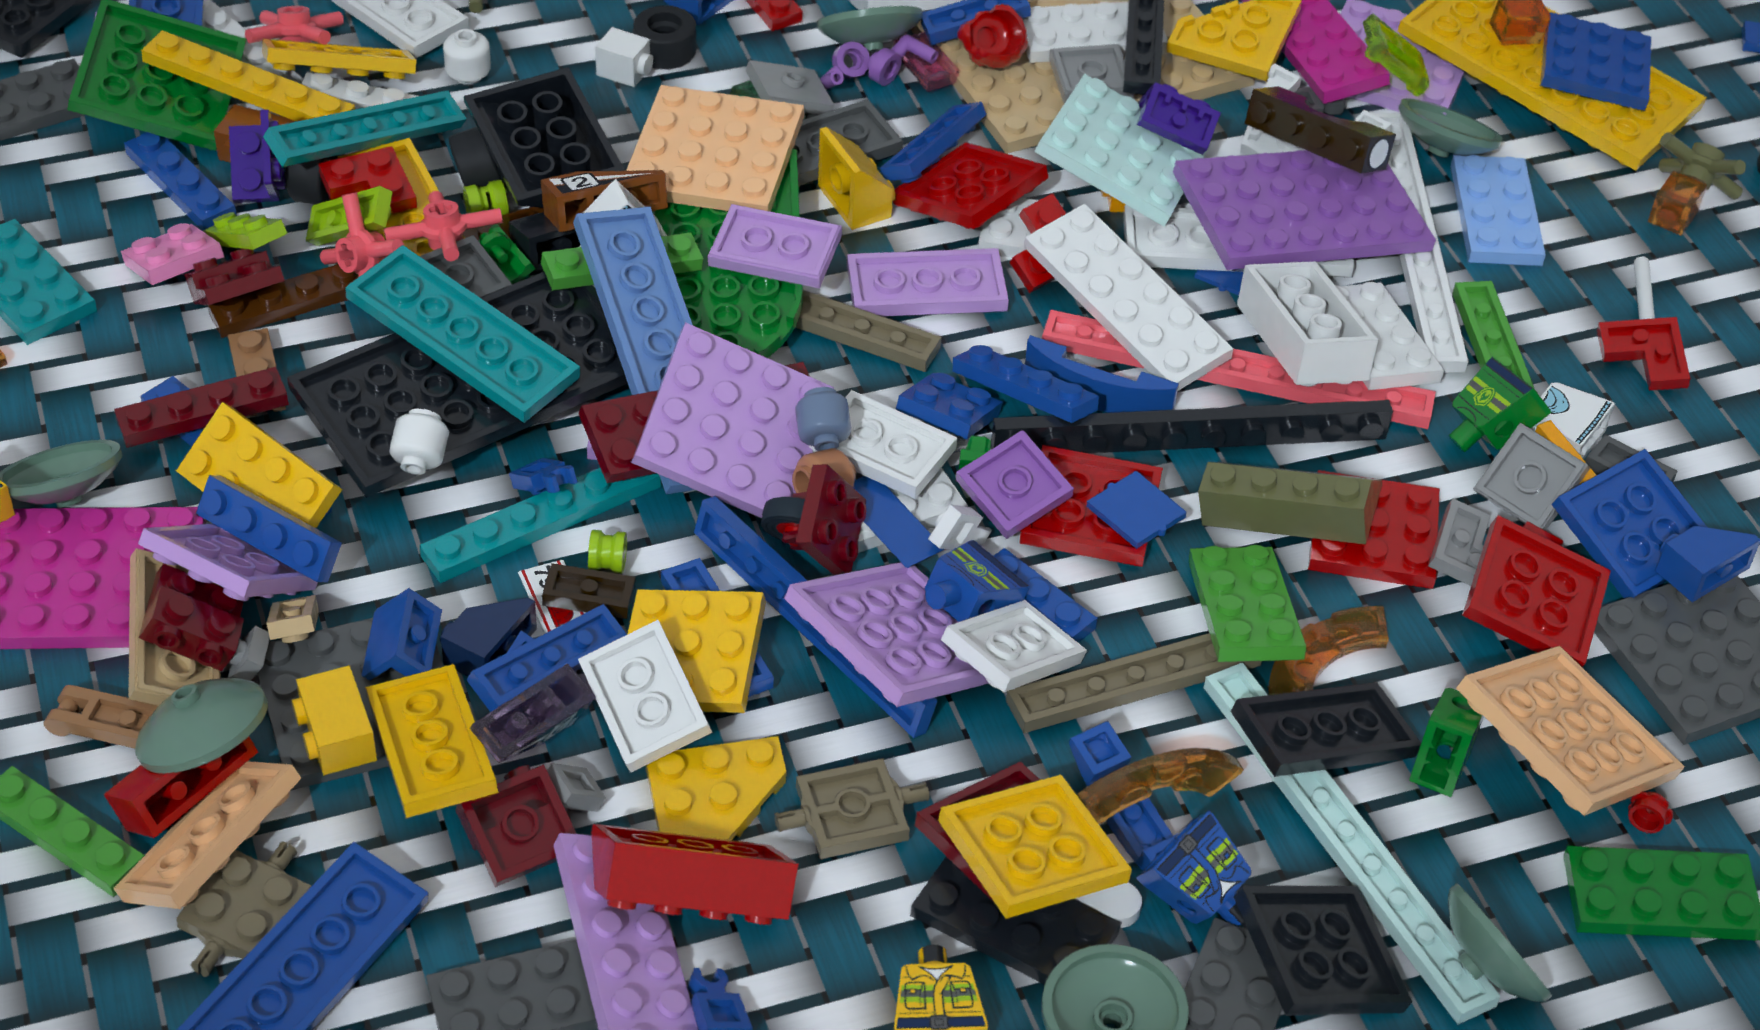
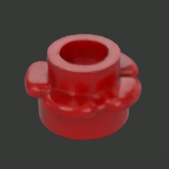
[1628,791,1673,833]

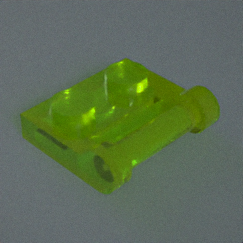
[1362,13,1429,96]

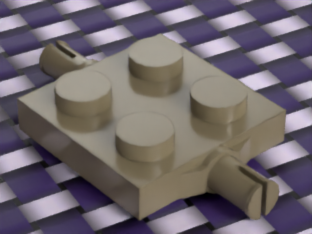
[775,759,929,859]
[176,842,311,977]

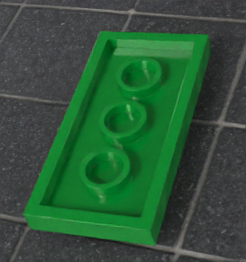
[1563,846,1760,941]

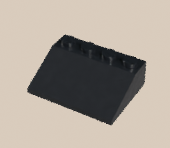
[463,67,625,208]

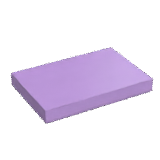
[708,204,842,288]

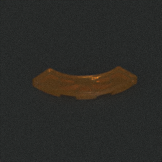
[1267,606,1389,695]
[1076,748,1244,824]

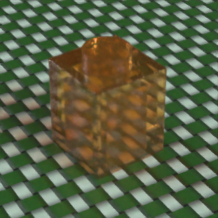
[1489,0,1551,45]
[1648,171,1707,236]

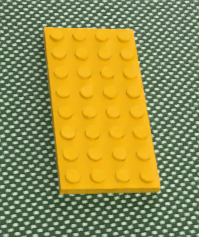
[1397,0,1707,171]

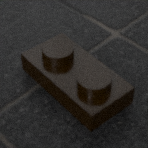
[542,563,636,619]

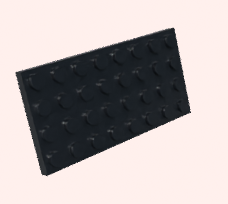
[287,272,628,498]

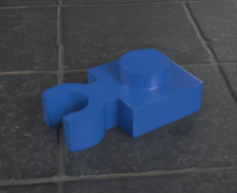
[509,458,578,495]
[687,968,753,1030]

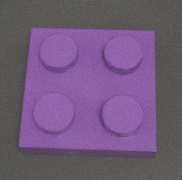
[956,430,1074,539]

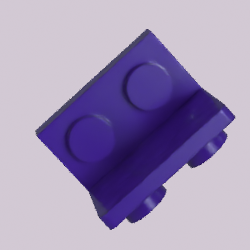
[1137,82,1221,155]
[229,109,286,203]

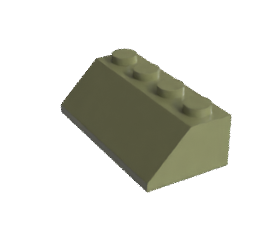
[1198,462,1382,544]

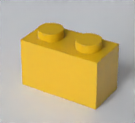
[291,665,377,776]

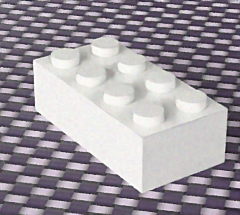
[1237,261,1379,387]

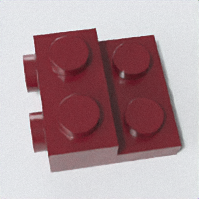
[184,248,285,305]
[139,563,244,671]
[456,764,577,887]

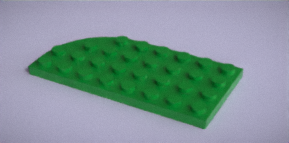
[652,149,803,358]

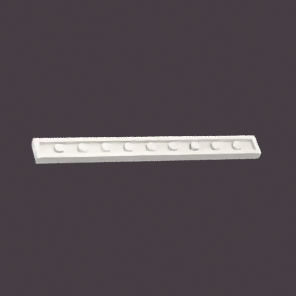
[1371,112,1468,373]

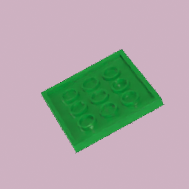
[67,0,247,151]

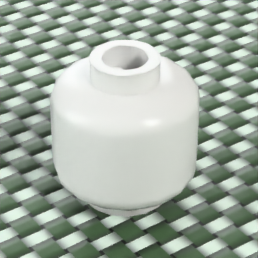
[443,29,491,84]
[389,409,449,475]

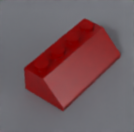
[592,824,799,925]

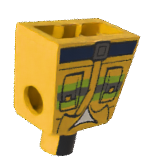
[894,945,988,1030]

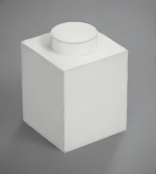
[595,27,653,87]

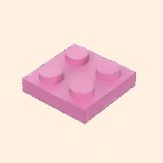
[121,223,224,285]

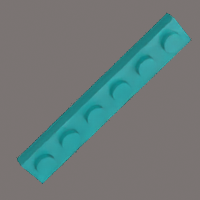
[263,90,466,167]
[419,468,661,583]

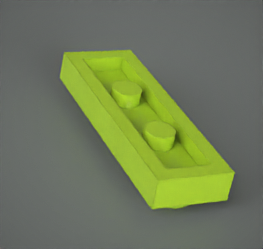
[305,186,393,246]
[203,212,287,250]

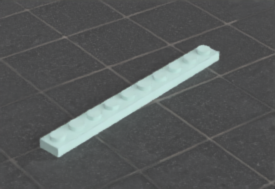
[1204,662,1501,1024]

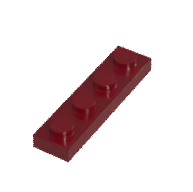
[114,367,289,448]

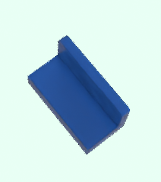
[362,588,442,681]

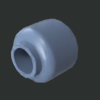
[795,387,852,451]

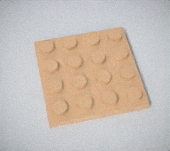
[626,85,804,212]
[1456,646,1685,816]

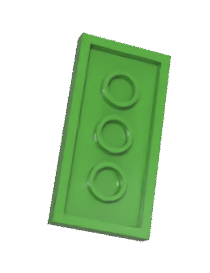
[1188,545,1306,662]

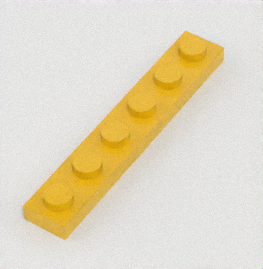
[141,30,355,122]

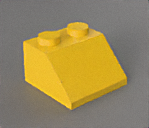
[818,127,895,230]

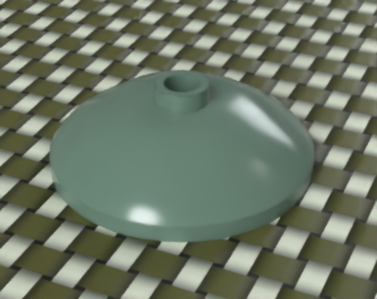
[817,6,922,53]
[1398,98,1503,158]
[0,440,123,507]
[135,678,268,773]
[1448,883,1552,1002]
[1042,944,1189,1030]

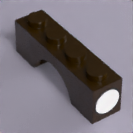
[1244,86,1396,173]

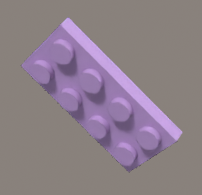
[847,248,1009,316]

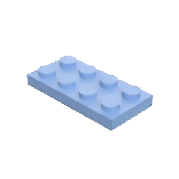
[1451,155,1546,266]

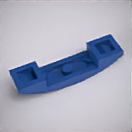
[1025,335,1179,413]
[1069,721,1179,871]

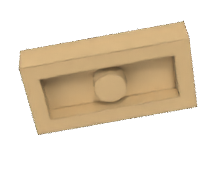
[266,595,319,643]

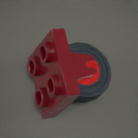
[761,464,867,576]

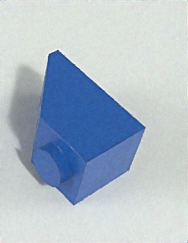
[1655,526,1760,602]

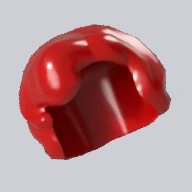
[957,4,1028,68]

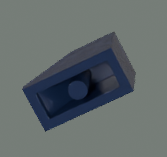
[440,597,537,677]

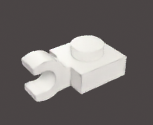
[928,504,992,550]

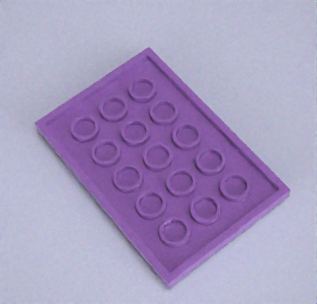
[1173,150,1436,270]

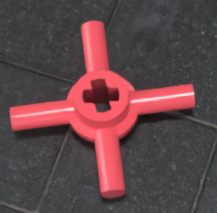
[245,6,344,45]
[384,191,503,261]
[320,192,404,277]

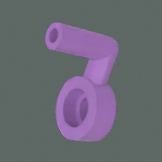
[867,35,939,86]
[820,42,870,90]

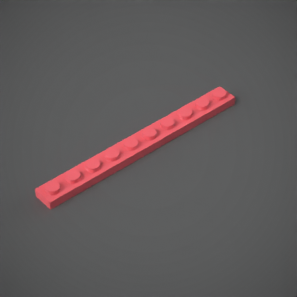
[1042,310,1436,429]

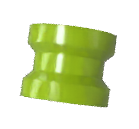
[588,530,627,574]

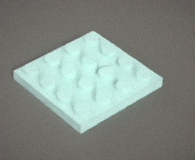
[1034,73,1210,226]

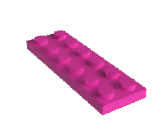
[1241,0,1390,104]

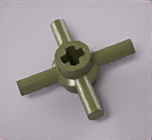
[1659,132,1746,200]

